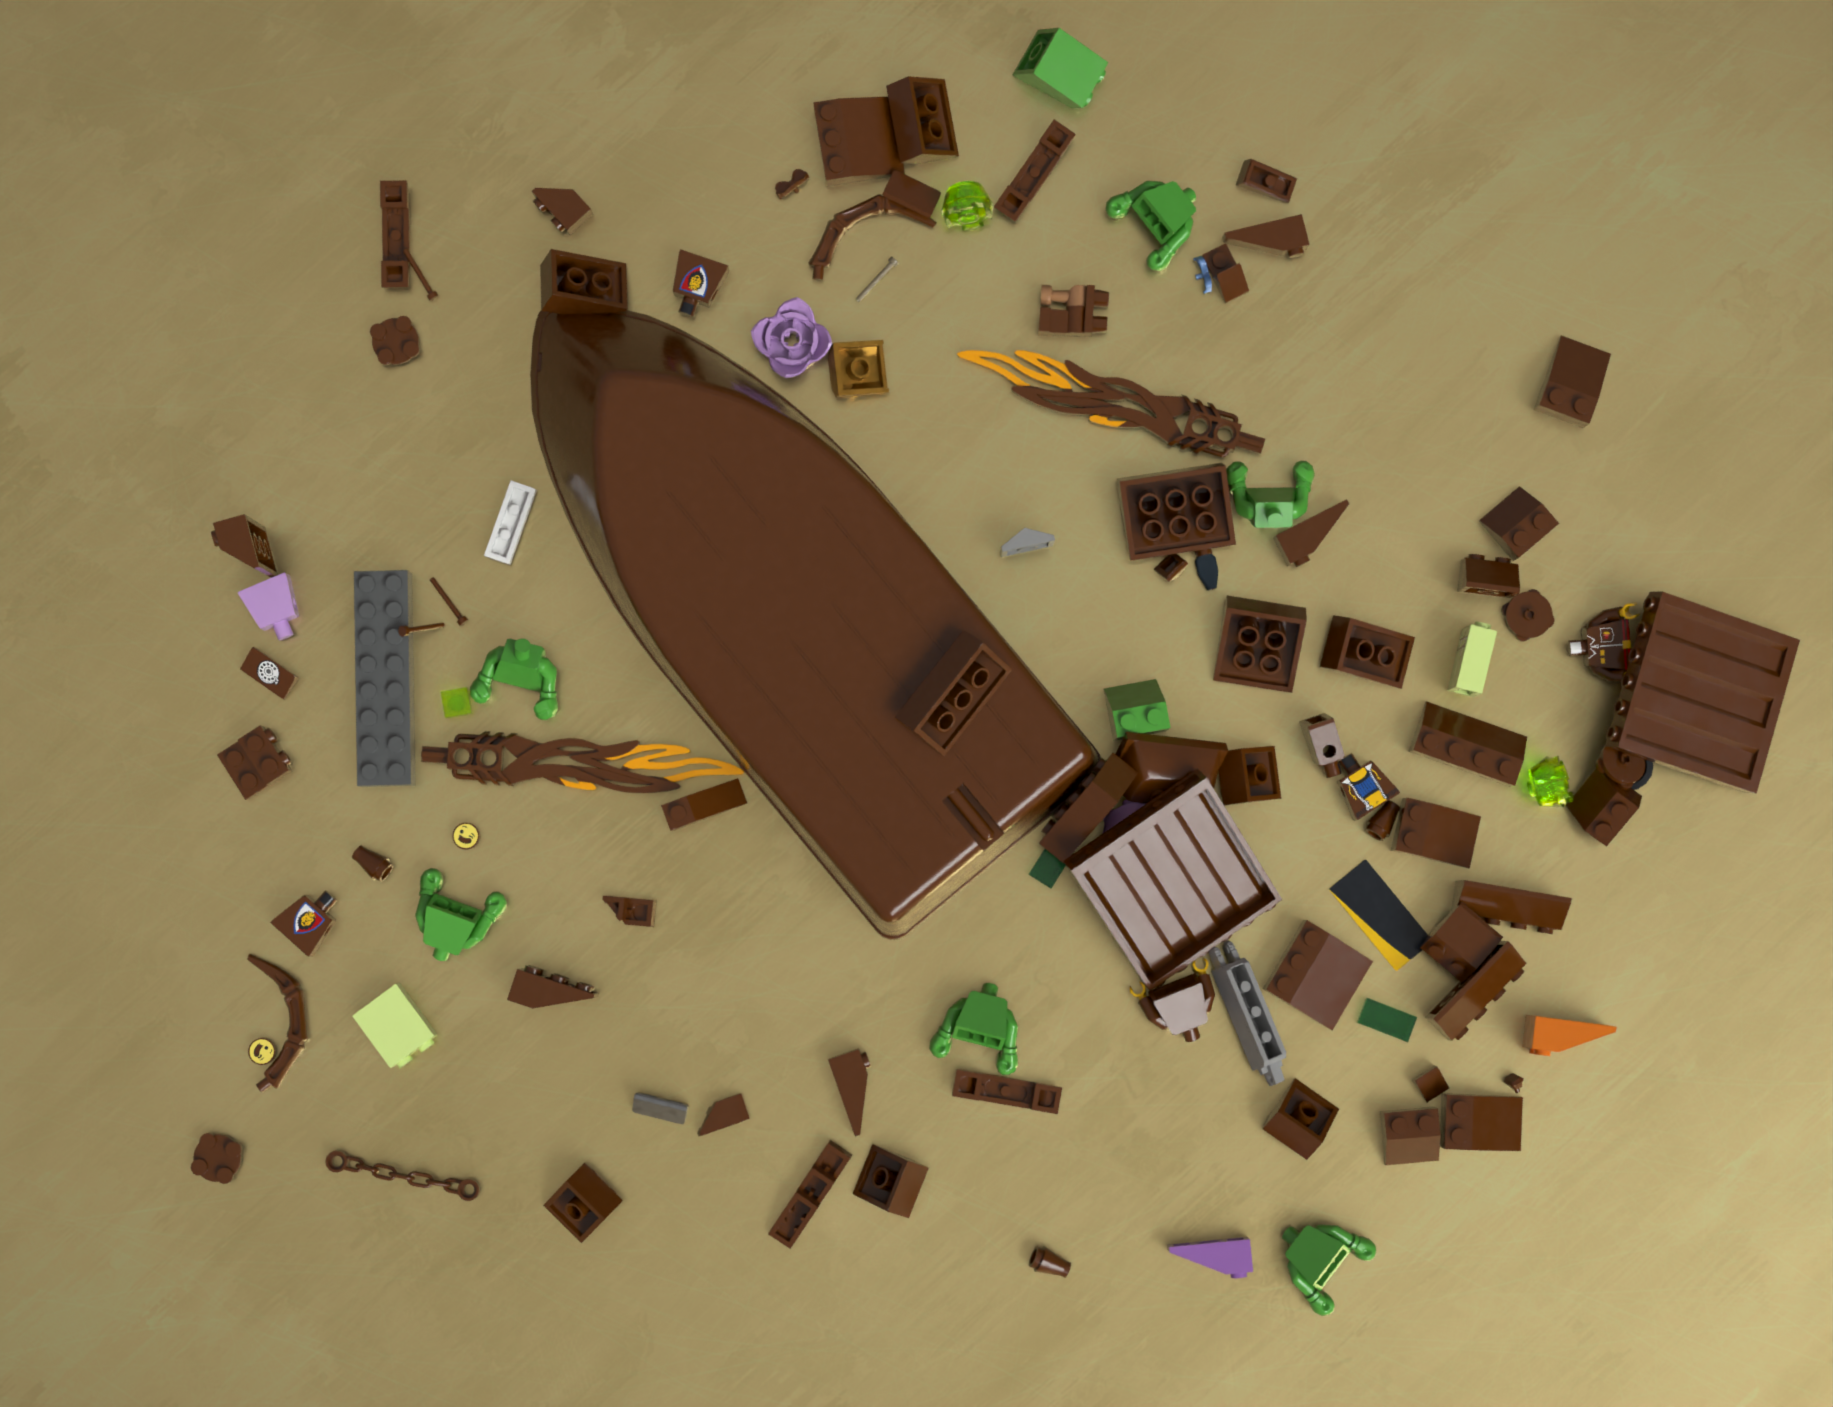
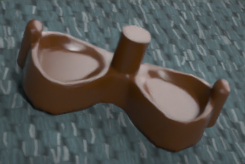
[775,169,809,199]

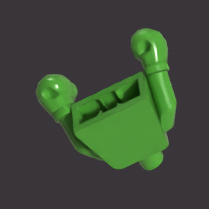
[1106,181,1196,271]
[1226,460,1315,528]
[470,638,558,720]
[415,868,507,961]
[929,983,1018,1075]
[1282,1224,1376,1316]

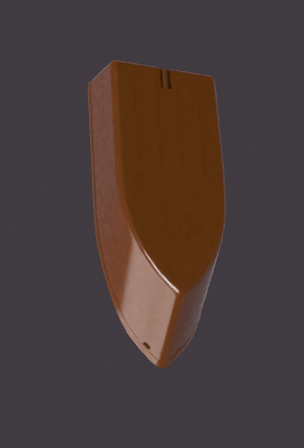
[530,310,1101,940]

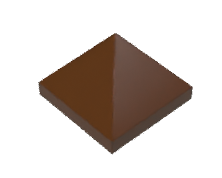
[1154,554,1188,582]

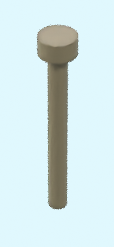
[856,256,899,302]

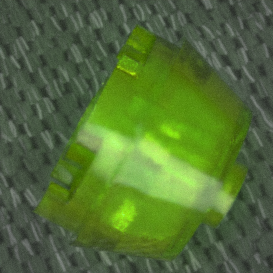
[941,181,994,231]
[1527,756,1574,807]

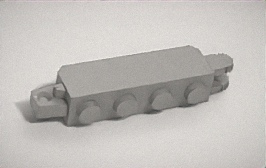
[1209,940,1286,1086]

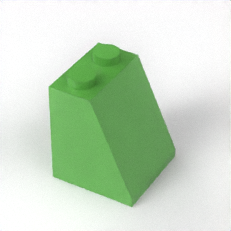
[1012,28,1108,108]
[1104,679,1171,741]

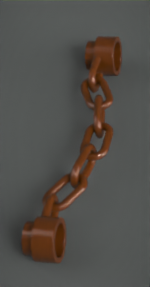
[325,1150,480,1201]

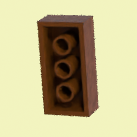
[1039,752,1138,863]

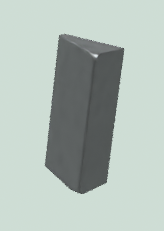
[632,1092,689,1124]

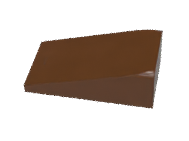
[1236,159,1297,203]

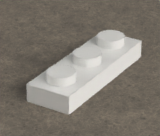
[484,481,537,565]

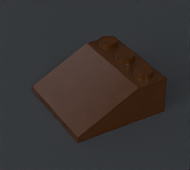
[813,97,905,187]
[1213,595,1307,693]
[1263,920,1373,1031]

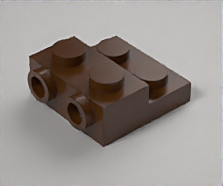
[217,725,292,800]

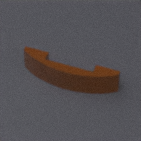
[994,119,1076,222]
[380,180,410,288]
[952,1069,1062,1114]

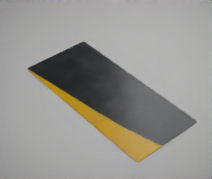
[1329,860,1428,971]

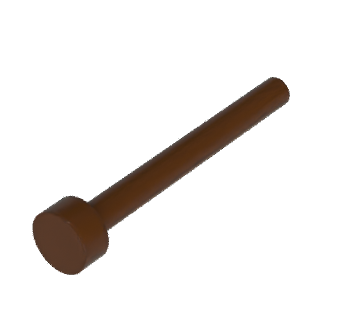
[403,248,438,301]
[430,577,468,626]
[398,623,444,637]

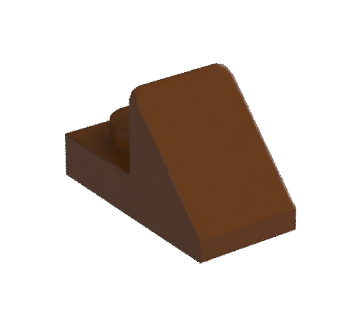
[1202,243,1249,304]

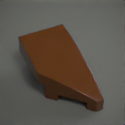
[602,896,657,927]
[697,1093,750,1136]

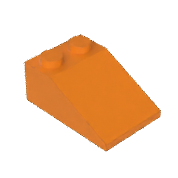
[1522,1015,1617,1056]

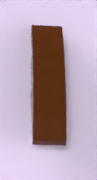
[768,1140,852,1249]

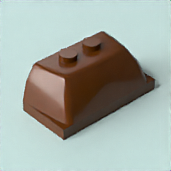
[1116,732,1228,803]

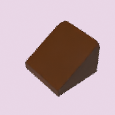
[1412,1065,1449,1103]

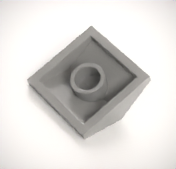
[1000,528,1055,557]

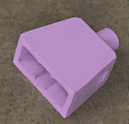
[238,572,299,641]

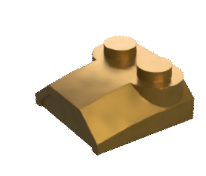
[828,340,889,398]

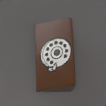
[240,647,299,700]

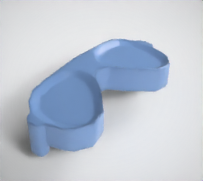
[1193,256,1212,294]

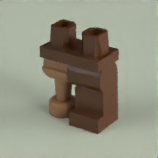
[1039,285,1109,337]

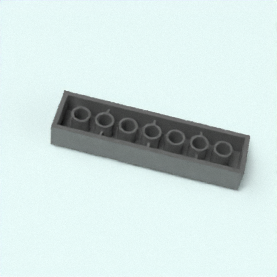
[354,570,416,787]

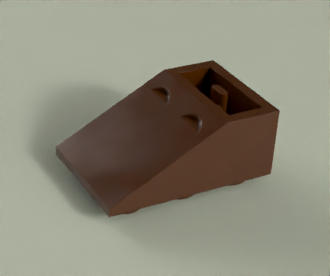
[507,965,599,1009]

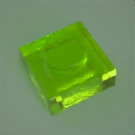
[441,687,473,719]

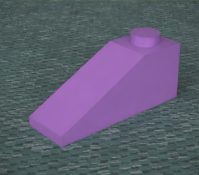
[1167,1237,1253,1278]

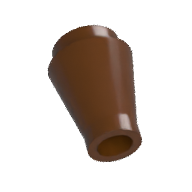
[1365,800,1401,841]
[352,845,393,882]
[1029,1246,1071,1278]

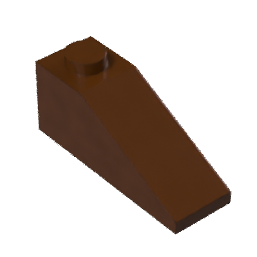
[1222,214,1310,258]
[1273,499,1349,567]
[661,778,747,832]
[828,1048,871,1137]

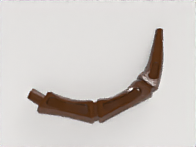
[808,194,937,280]
[247,954,308,1093]

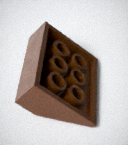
[1117,463,1236,561]

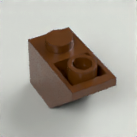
[532,188,593,235]

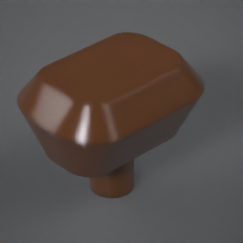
[1504,1073,1524,1093]

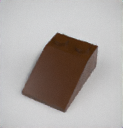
[540,249,628,315]
[1534,335,1611,428]
[1320,615,1415,689]
[1391,798,1481,869]
[1440,1093,1523,1151]

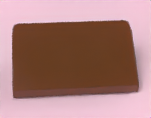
[882,170,941,218]

